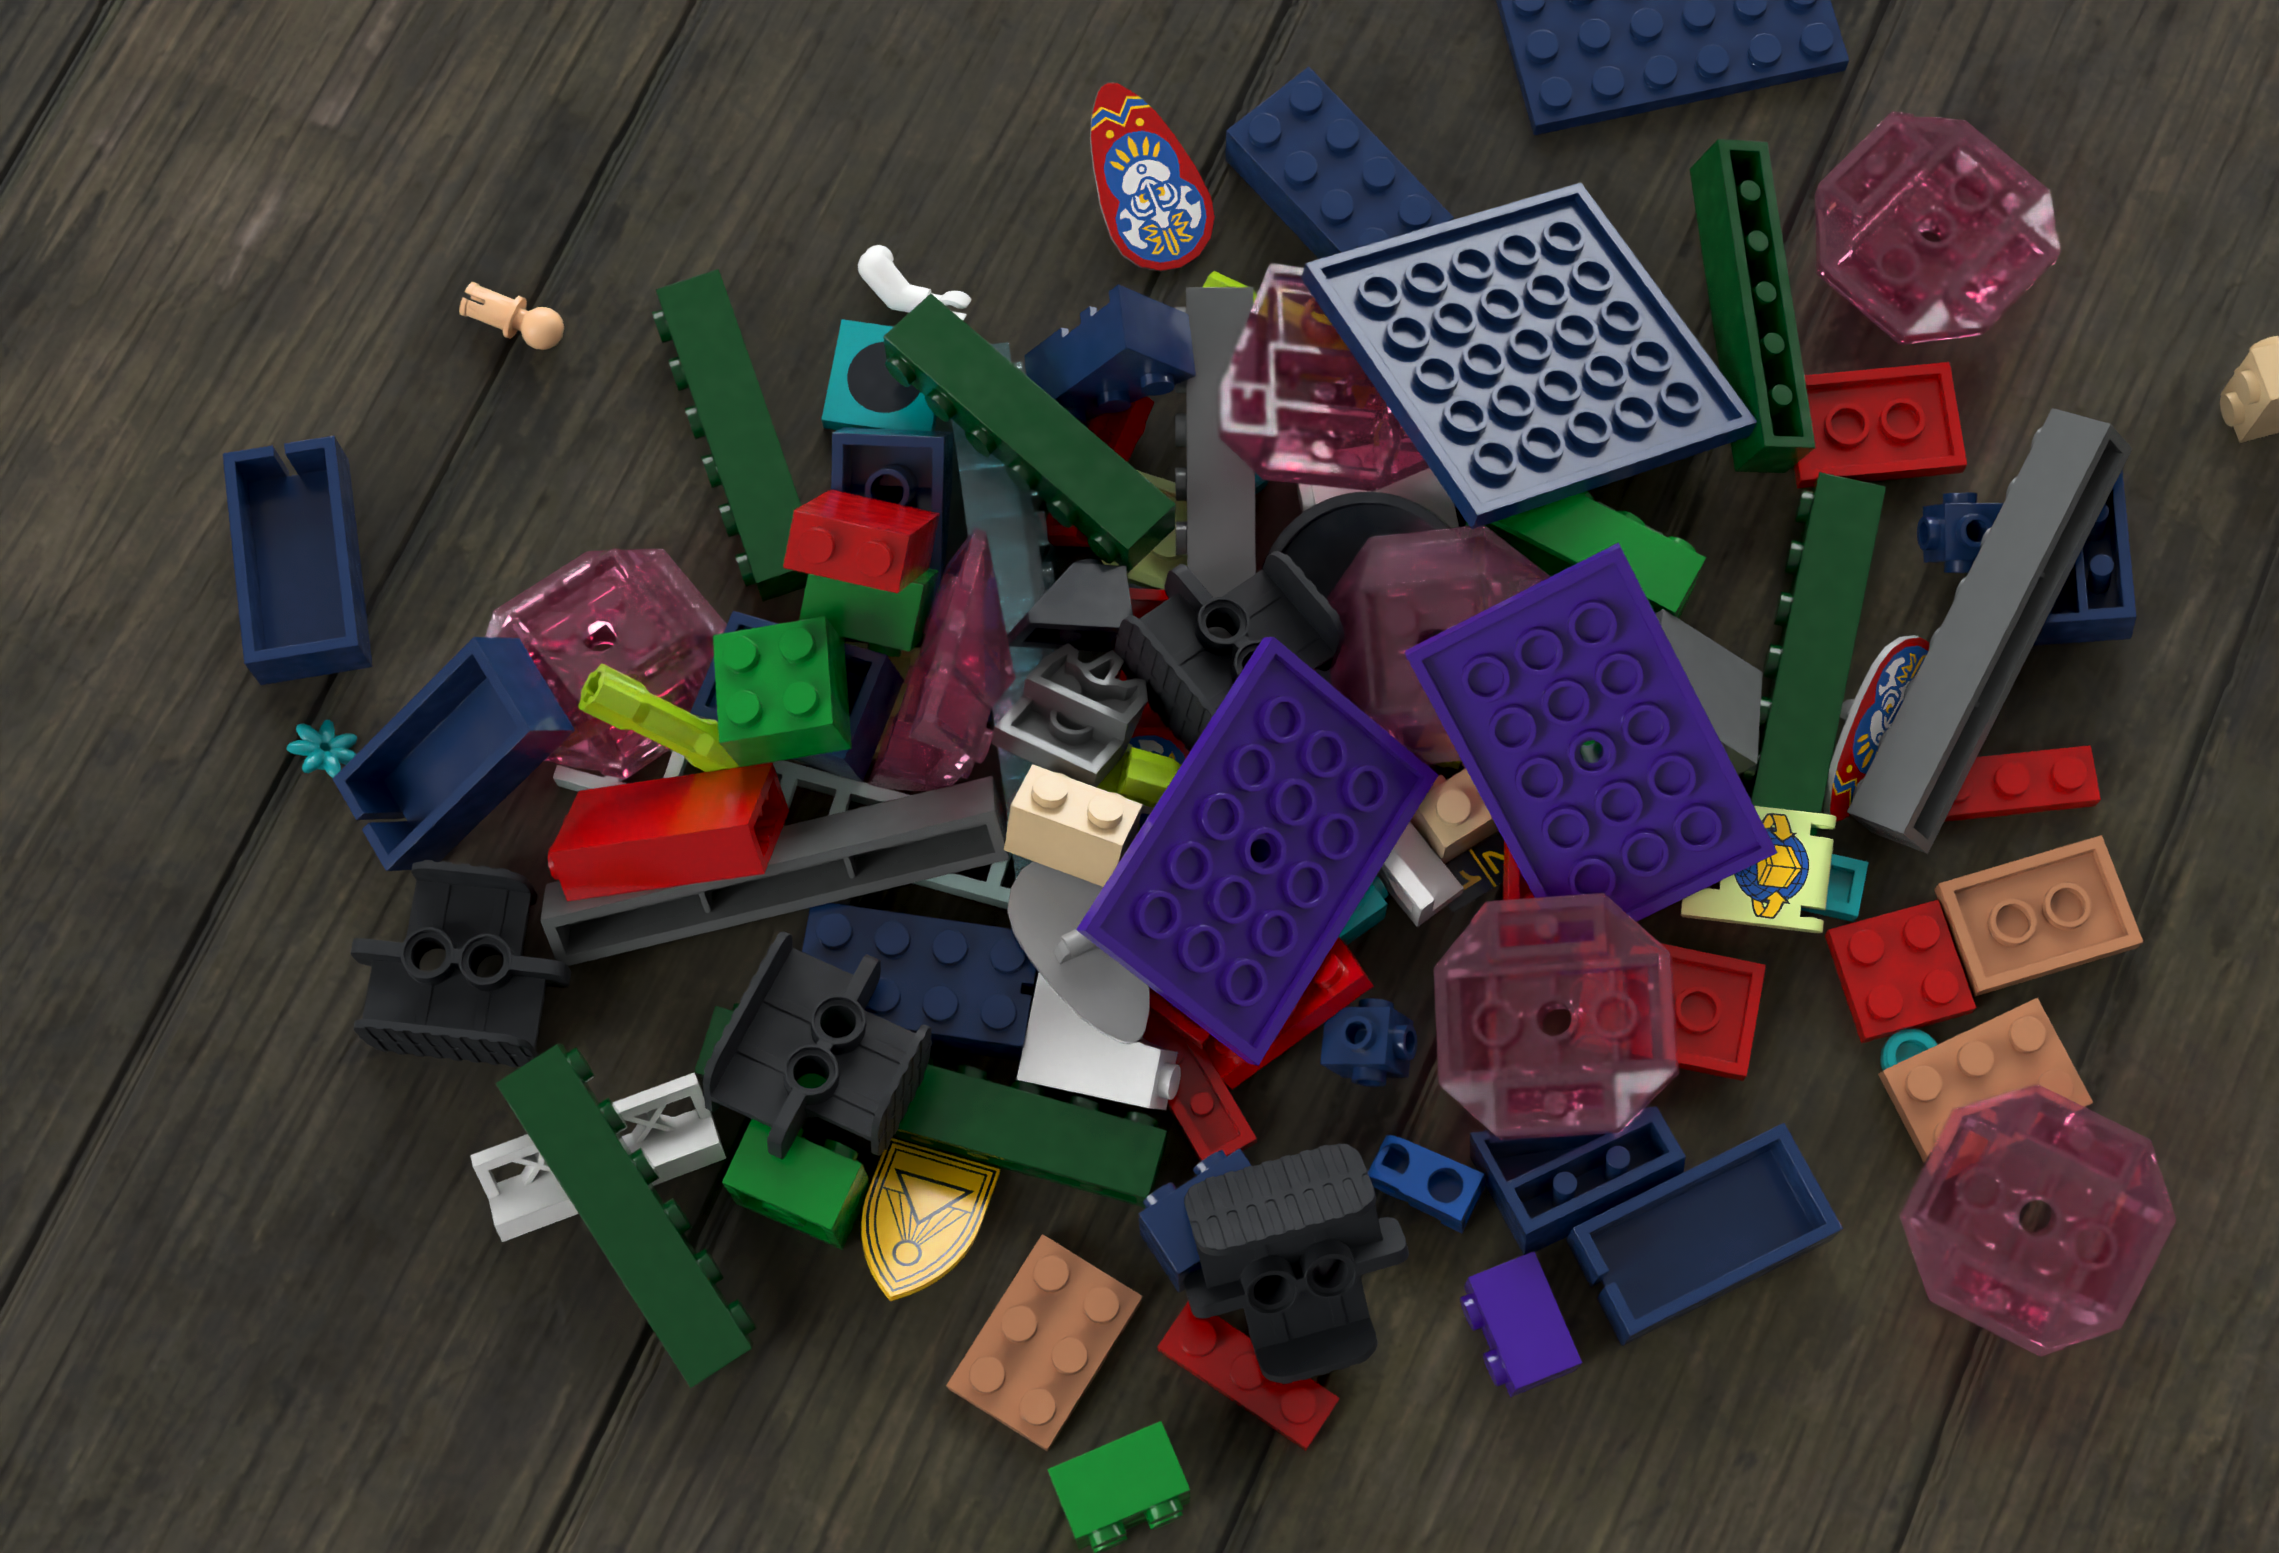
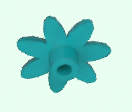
[286,720,357,778]

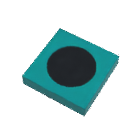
[821,319,937,431]

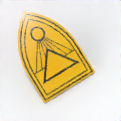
[861,1138,1000,1301]

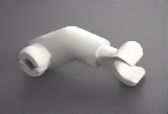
[858,245,971,320]

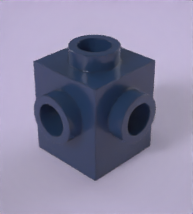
[1917,492,2004,573]
[1320,998,1417,1087]

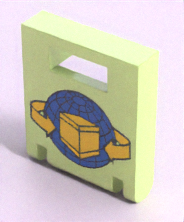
[1681,806,1836,933]

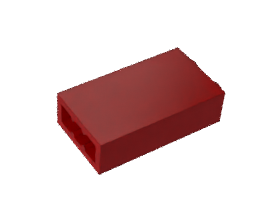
[783,489,940,593]
[548,762,789,901]

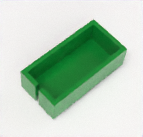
[1462,491,1706,619]

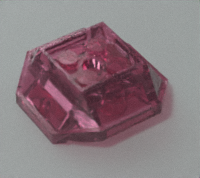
[1815,111,2061,345]
[1326,525,1551,764]
[485,548,727,780]
[1434,893,1679,1140]
[1899,1083,2176,1357]

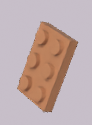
[1934,835,2143,997]
[1878,998,2093,1179]
[946,1234,1143,1452]

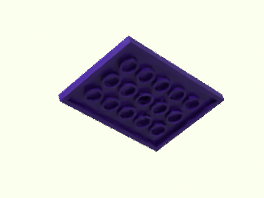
[1405,542,1778,956]
[1076,637,1438,1066]

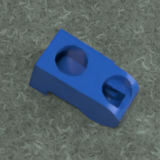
[1368,1135,1485,1234]

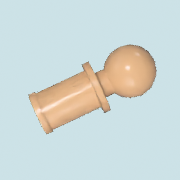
[459,282,564,350]

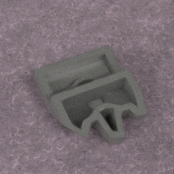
[992,643,1148,788]

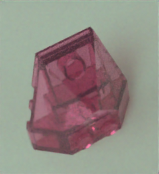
[1218,264,1429,491]
[868,527,1016,792]

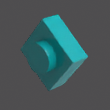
[1801,854,1868,922]

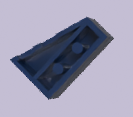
[1024,284,1196,426]
[2033,470,2136,646]
[1470,1106,1686,1255]

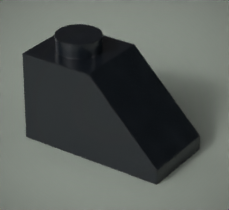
[1006,559,1133,652]

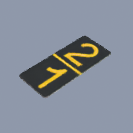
[1446,832,1504,912]

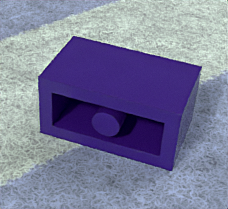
[1460,1251,1582,1397]

